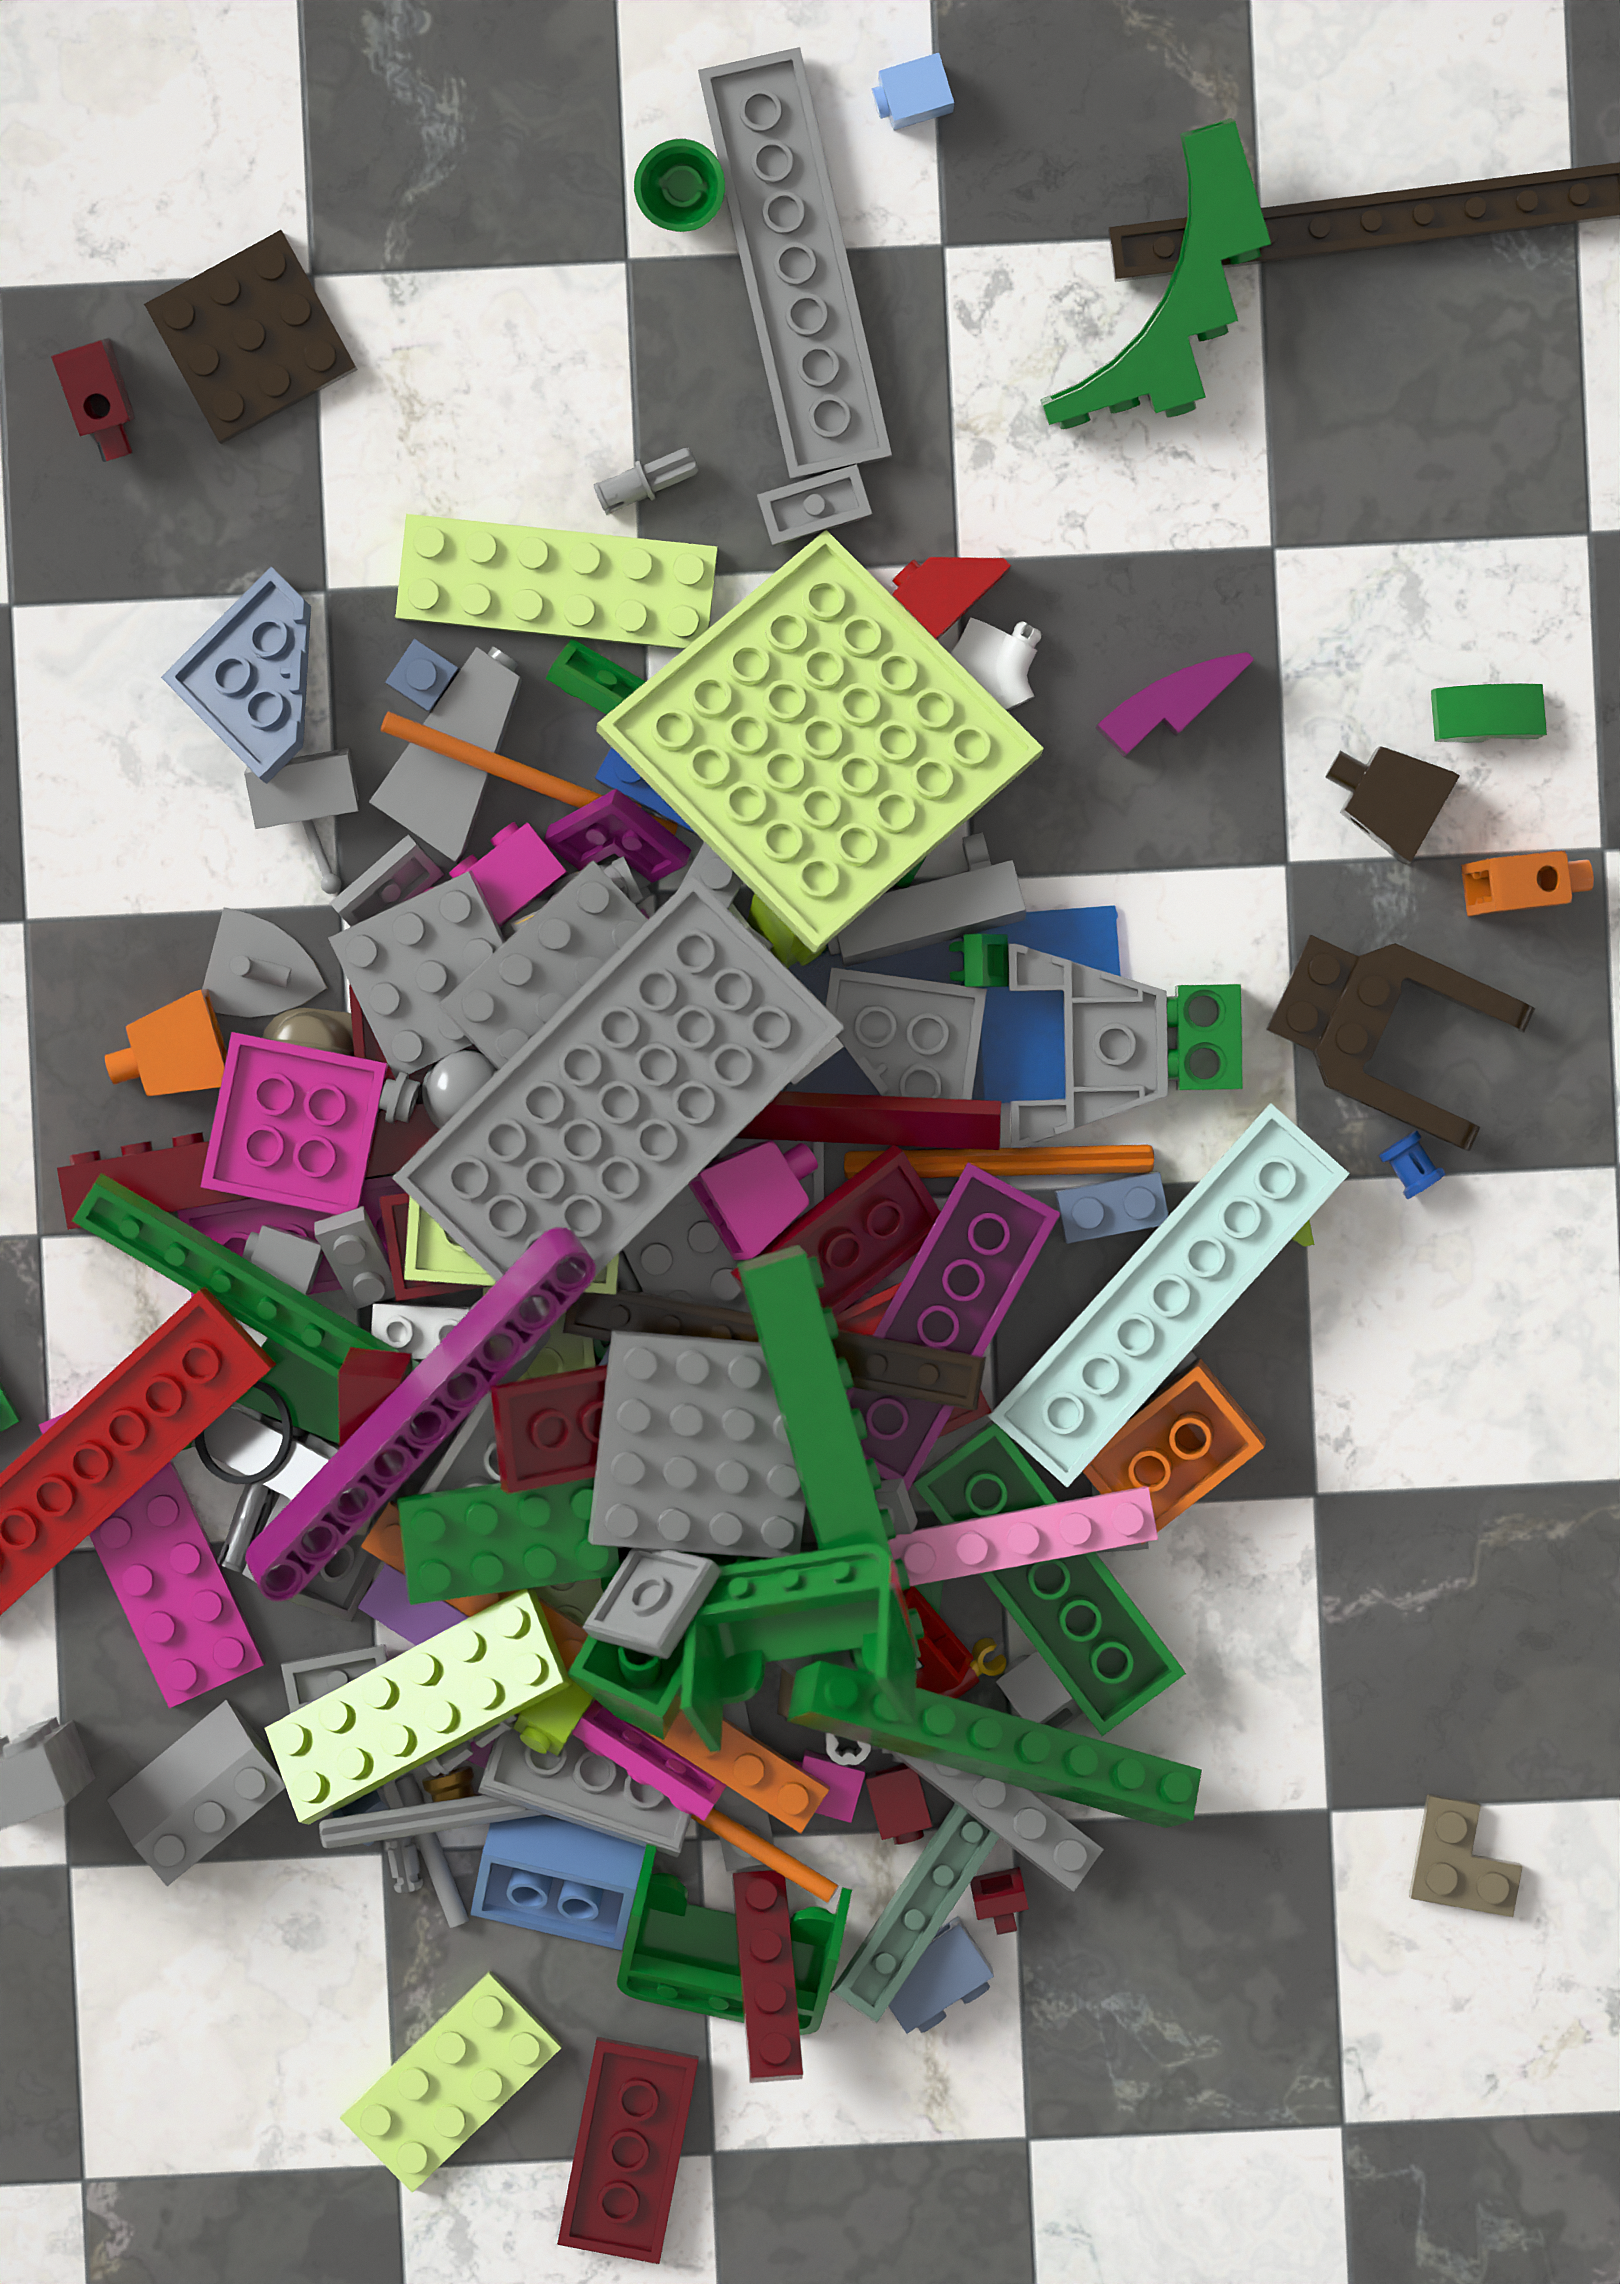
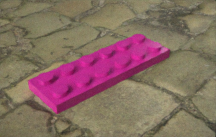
[39,1412,266,1709]

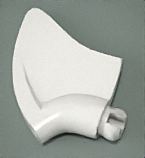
[950,617,1042,711]

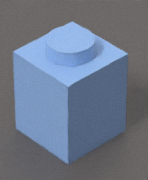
[872,53,954,131]

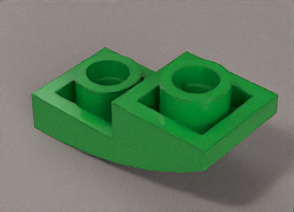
[1431,683,1547,743]

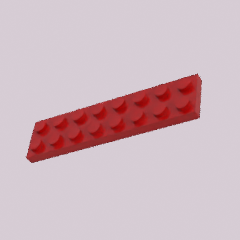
[0,1286,276,1616]

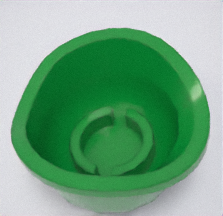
[634,138,725,232]

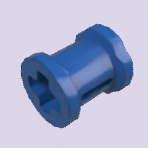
[1378,1130,1446,1199]

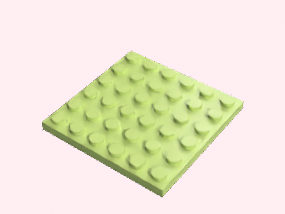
[596,530,1044,954]

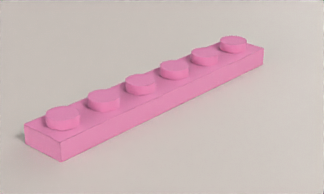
[888,1486,1158,1586]

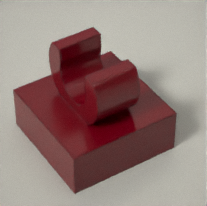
[970,1867,1029,1935]

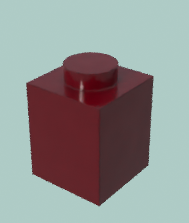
[865,1763,932,1845]

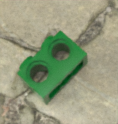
[1167,984,1243,1090]

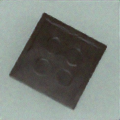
[144,230,358,444]

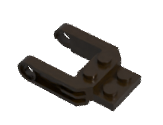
[1266,935,1535,1151]

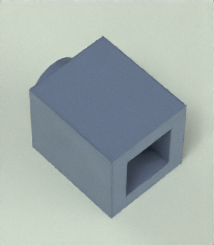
[386,639,460,713]

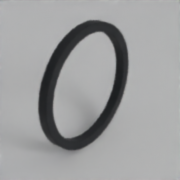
[194,1380,293,1484]

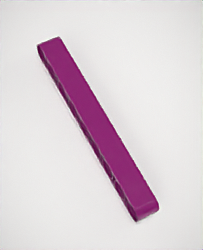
[245,1227,596,1601]

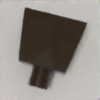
[1325,746,1460,865]

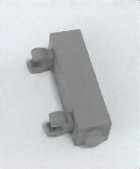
[827,832,1026,967]

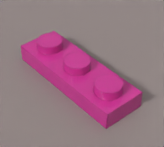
[572,1700,727,1820]

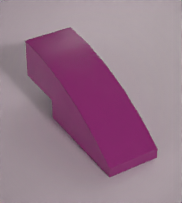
[1095,652,1255,757]

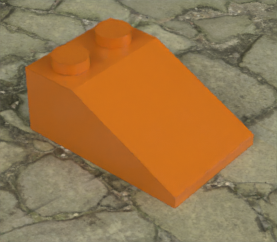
[1082,1358,1266,1544]

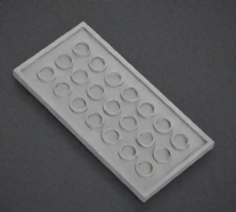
[392,876,845,1303]

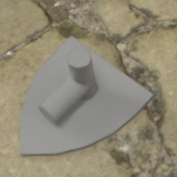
[202,907,327,1018]

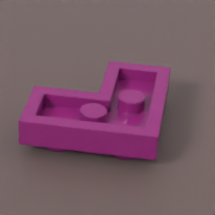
[543,788,691,883]

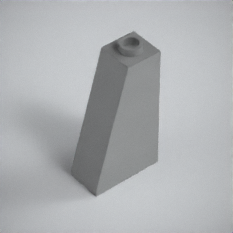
[369,647,523,864]

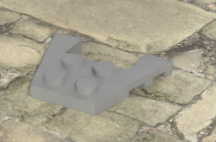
[1008,944,1168,1148]

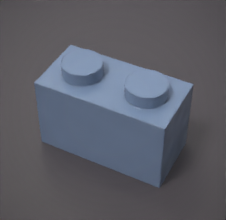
[1054,1171,1168,1244]
[888,1917,994,2034]

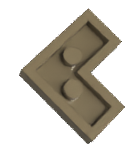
[1409,1794,1523,1917]

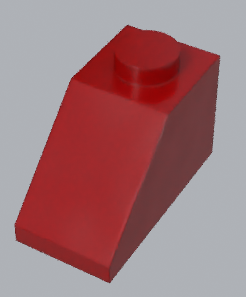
[892,557,1011,640]

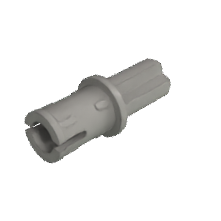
[593,448,698,515]

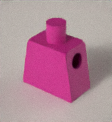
[688,1140,818,1260]

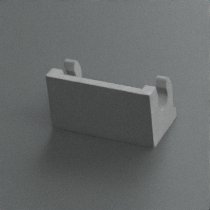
[244,748,359,829]

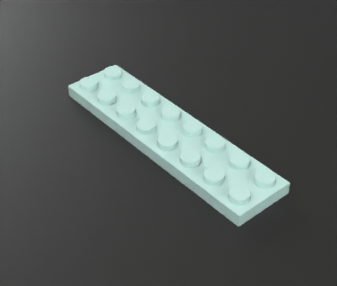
[989,1103,1350,1487]

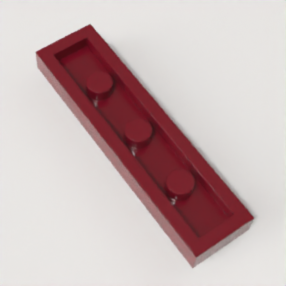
[731,1870,803,2083]

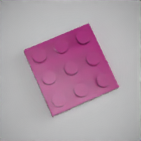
[201,1032,388,1215]

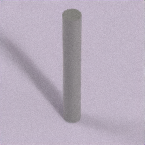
[395,1774,469,1928]

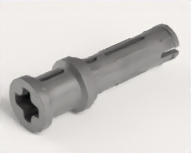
[217,1413,306,1573]

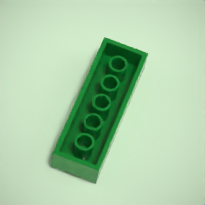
[913,1420,1186,1736]

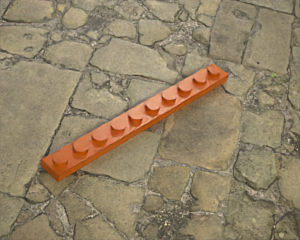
[361,1500,830,1834]

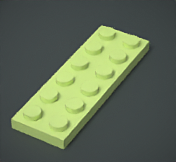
[395,514,718,650]

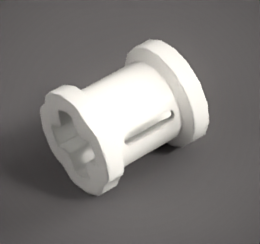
[825,1733,871,1765]

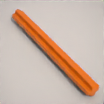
[844,1145,1154,1179]

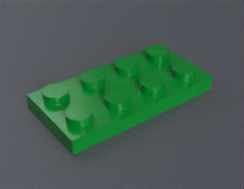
[397,1477,620,1605]

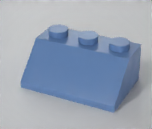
[470,1815,646,1951]

